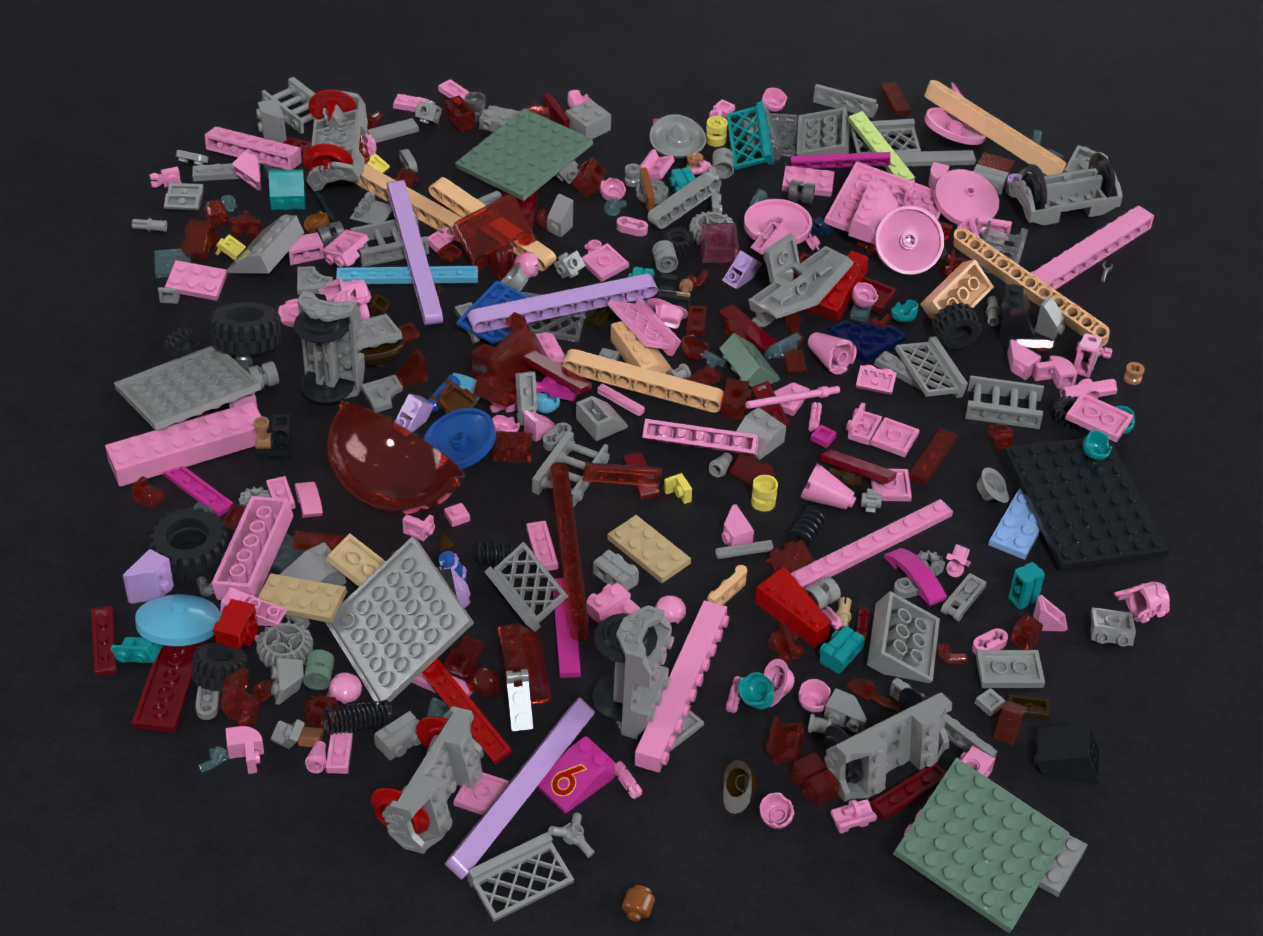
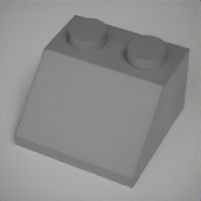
[256,99,286,143]
[736,407,786,460]

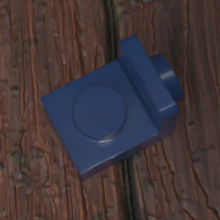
[811,217,833,237]

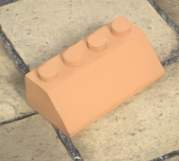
[920,259,994,320]
[611,321,673,374]

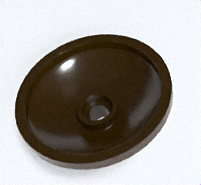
[358,340,405,367]

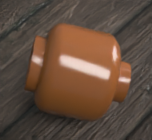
[622,885,655,922]

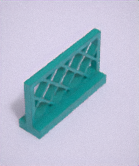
[726,101,774,170]

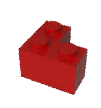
[213,599,259,649]

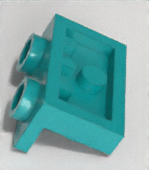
[110,637,163,663]

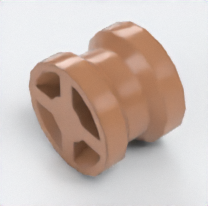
[686,152,703,169]
[1123,362,1145,385]

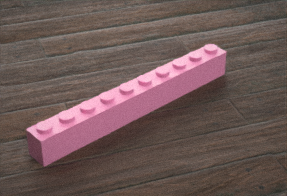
[1028,205,1154,297]
[635,601,729,773]

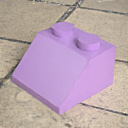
[123,549,174,604]

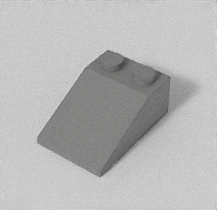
[279,542,346,586]

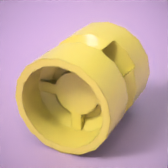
[706,116,728,147]
[751,475,778,512]

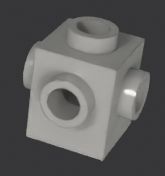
[415,100,442,124]
[556,160,581,184]
[554,251,586,279]

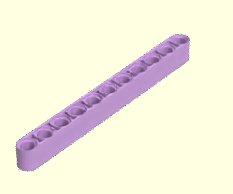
[387,180,443,326]
[467,274,658,333]
[444,697,595,879]

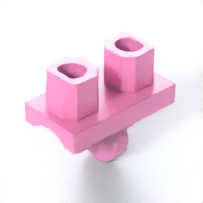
[946,544,971,577]
[831,799,877,833]

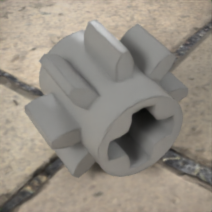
[861,489,882,513]

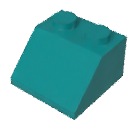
[269,170,306,210]

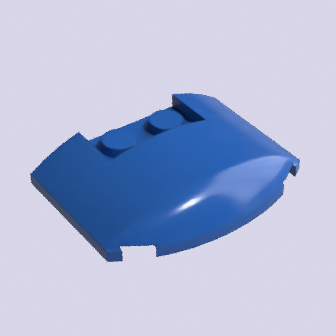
[456,280,530,343]

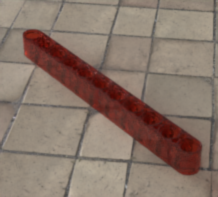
[550,462,589,641]

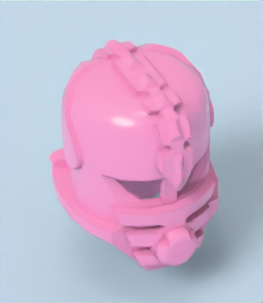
[318,278,371,307]
[1114,581,1170,624]

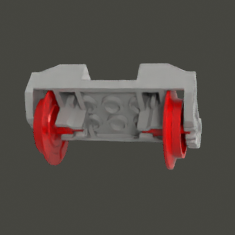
[303,90,368,192]
[371,706,484,854]

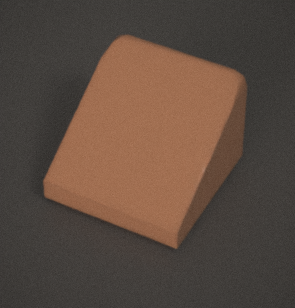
[298,727,324,747]

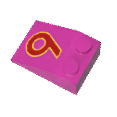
[537,736,615,814]

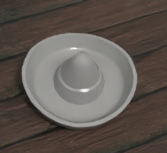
[650,115,706,159]

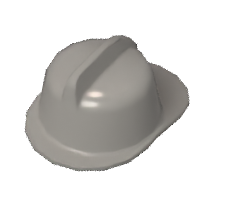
[500,262,528,292]
[977,467,1009,503]

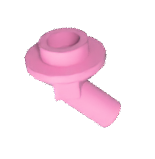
[691,160,712,175]

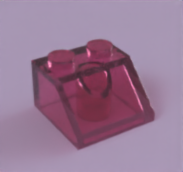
[701,223,739,263]

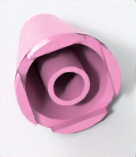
[808,332,857,374]
[800,464,856,510]

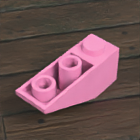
[220,587,287,626]

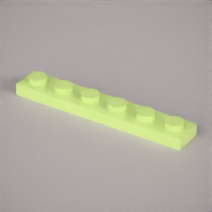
[848,111,915,181]

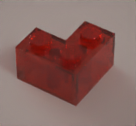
[181,219,219,260]

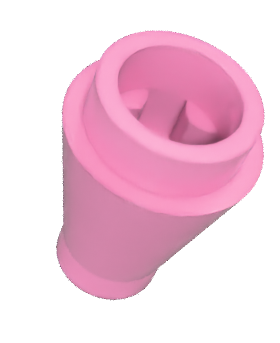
[305,741,327,773]

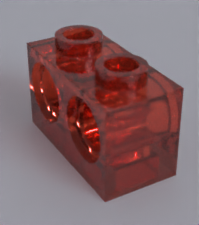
[573,157,606,198]
[493,431,532,463]

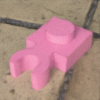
[709,100,735,118]
[150,167,181,187]
[427,227,456,253]

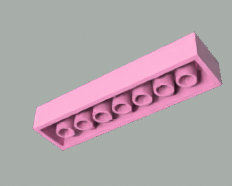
[105,401,261,487]

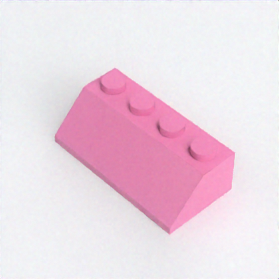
[848,180,898,244]

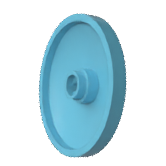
[135,594,220,646]

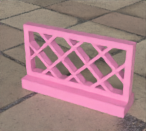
[607,299,681,356]

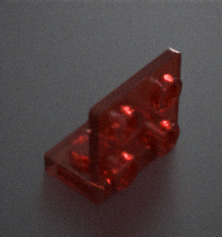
[220,667,259,729]

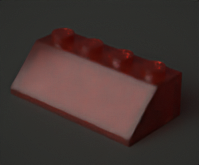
[498,624,552,704]

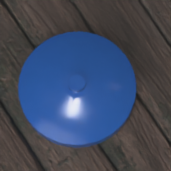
[422,408,496,471]

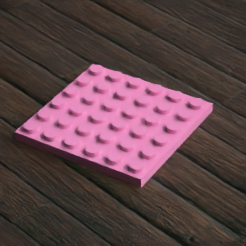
[824,161,941,233]

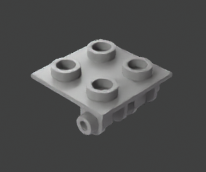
[350,192,393,224]

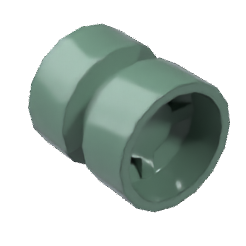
[303,650,334,690]

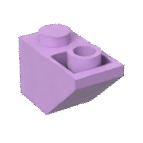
[723,251,762,289]
[393,394,435,436]

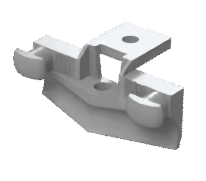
[748,233,853,327]

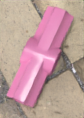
[1060,379,1117,399]

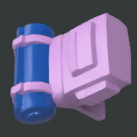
[438,551,470,608]

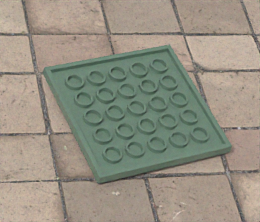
[455,108,593,201]
[893,757,1069,933]

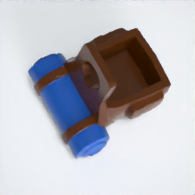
[427,374,478,415]

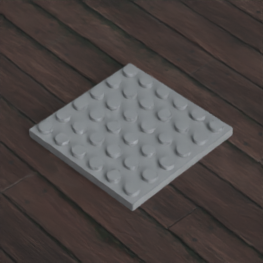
[114,346,261,430]
[325,537,474,708]

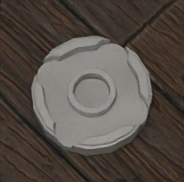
[636,179,669,204]

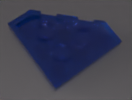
[830,320,906,362]

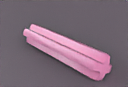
[597,384,645,416]

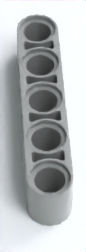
[647,172,721,229]

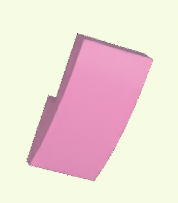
[295,482,323,518]

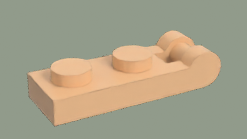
[707,565,747,605]

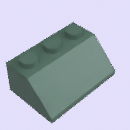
[719,333,780,387]

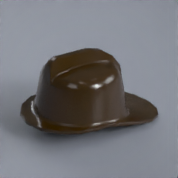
[723,761,758,814]

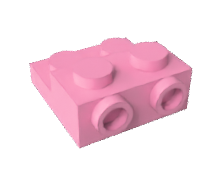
[322,230,369,267]
[586,582,641,624]

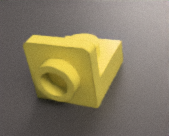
[364,154,390,174]
[215,235,246,260]
[664,473,692,504]

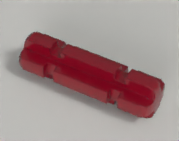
[856,608,870,642]

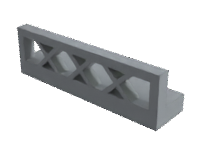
[813,84,879,118]

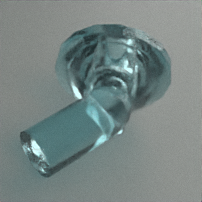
[749,188,768,207]
[211,195,236,212]
[604,199,627,216]
[199,746,229,773]

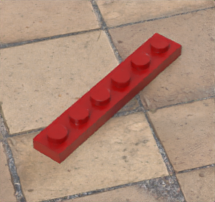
[421,658,512,765]

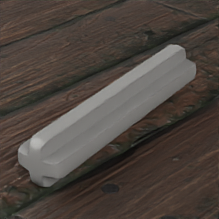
[715,540,773,559]

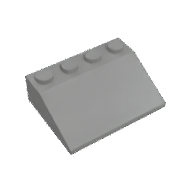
[796,107,850,156]
[227,215,304,273]
[867,591,940,683]

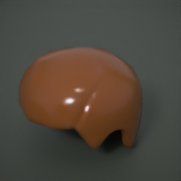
[304,211,330,234]

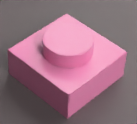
[444,503,470,527]

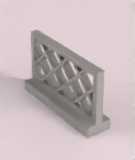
[849,119,921,153]
[895,336,968,398]
[485,542,568,632]
[467,832,574,922]

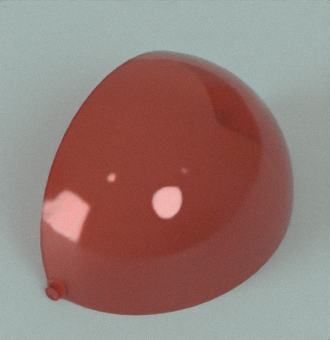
[328,401,465,514]

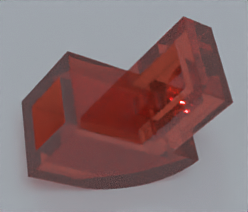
[443,636,485,679]

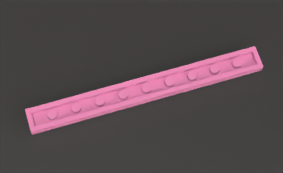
[791,499,953,589]

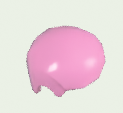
[762,88,787,112]
[567,90,590,108]
[600,177,626,202]
[513,252,538,279]
[851,282,878,308]
[492,415,520,440]
[655,596,686,624]
[328,672,362,704]
[798,679,831,713]
[759,793,794,829]

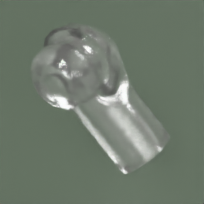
[196,577,215,597]

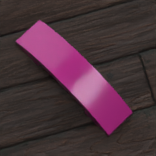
[884,548,947,606]

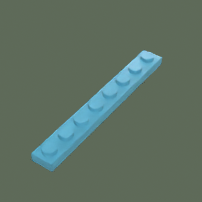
[336,266,478,284]

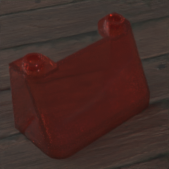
[453,195,537,271]
[472,312,541,397]

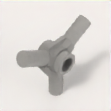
[548,813,595,858]

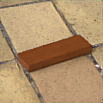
[640,167,655,212]

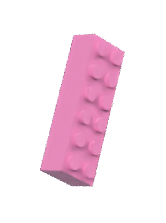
[212,496,293,600]

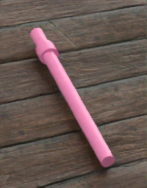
[746,386,840,409]

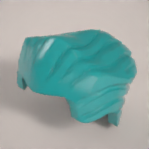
[738,672,775,710]

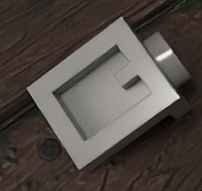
[270,719,305,749]

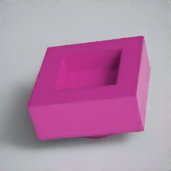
[810,425,837,448]

